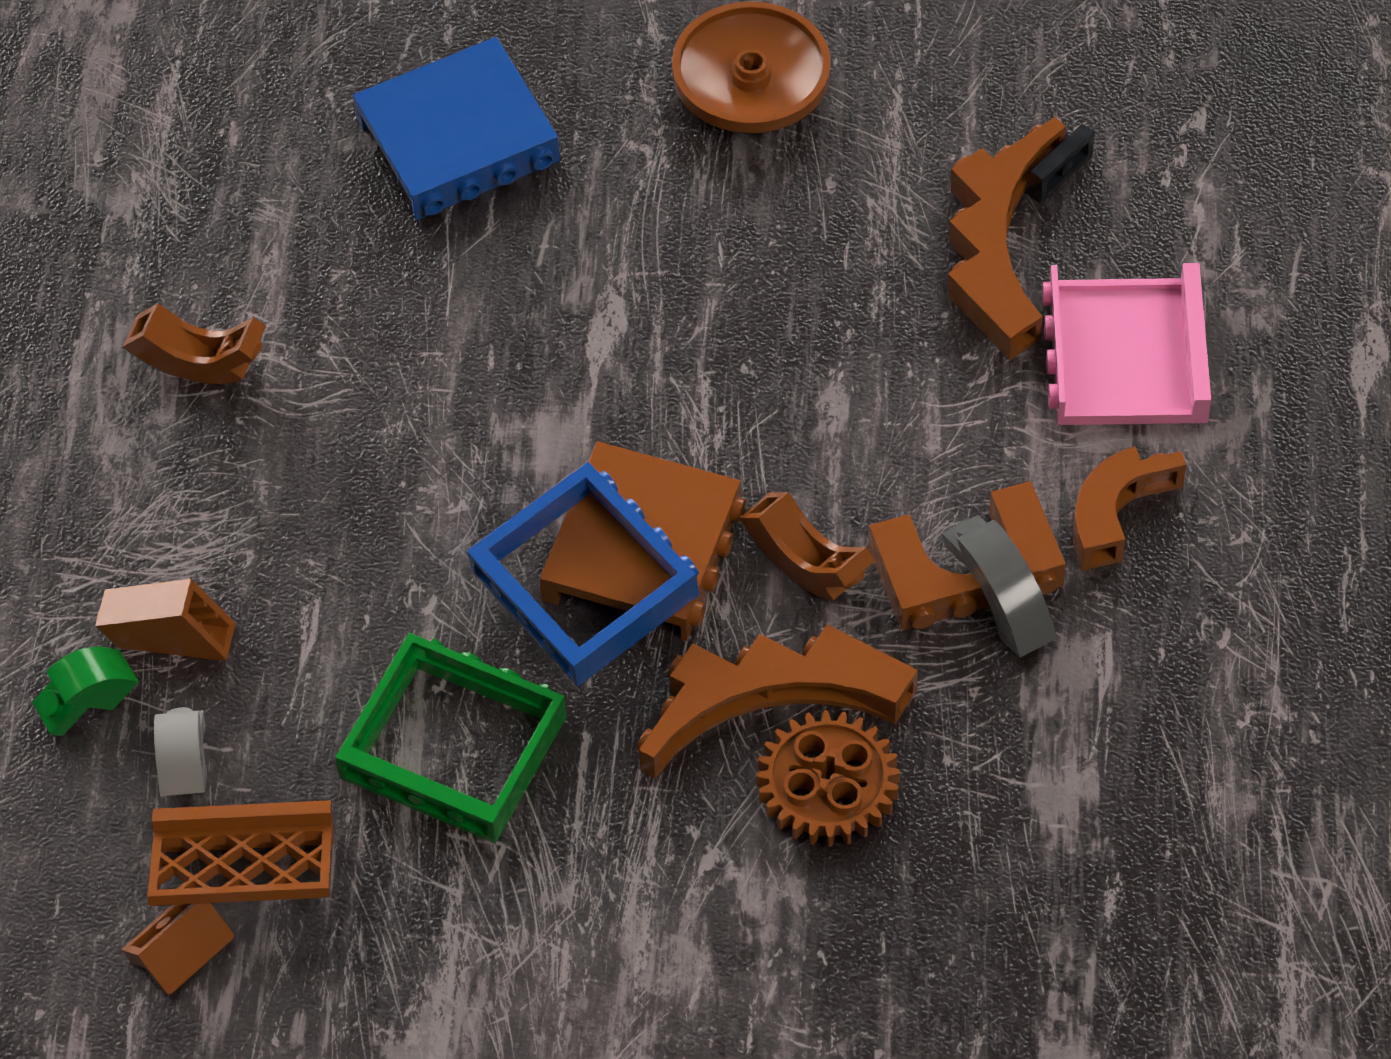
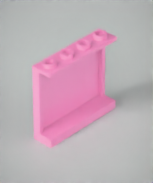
[1042,263,1211,425]

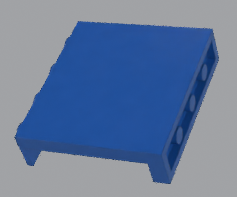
[353,37,560,220]

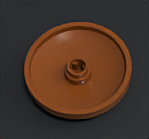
[672,1,831,133]

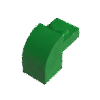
[32,647,139,736]

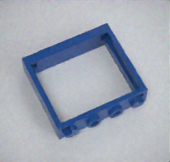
[467,462,700,686]

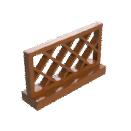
[147,800,335,906]

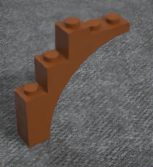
[948,116,1066,360]
[637,624,918,778]

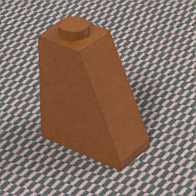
[95,579,236,661]

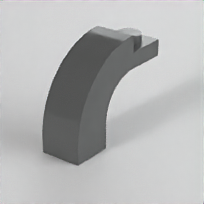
[941,515,1057,657]

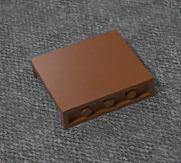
[539,441,747,641]

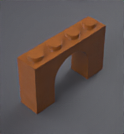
[869,481,1066,631]

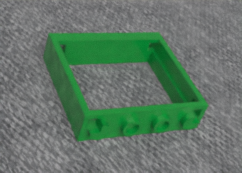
[335,633,567,844]

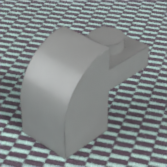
[154,707,207,797]

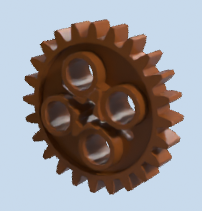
[756,710,900,847]

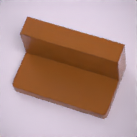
[121,903,234,994]

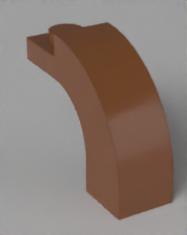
[122,303,266,384]
[1073,446,1186,571]
[739,492,875,600]

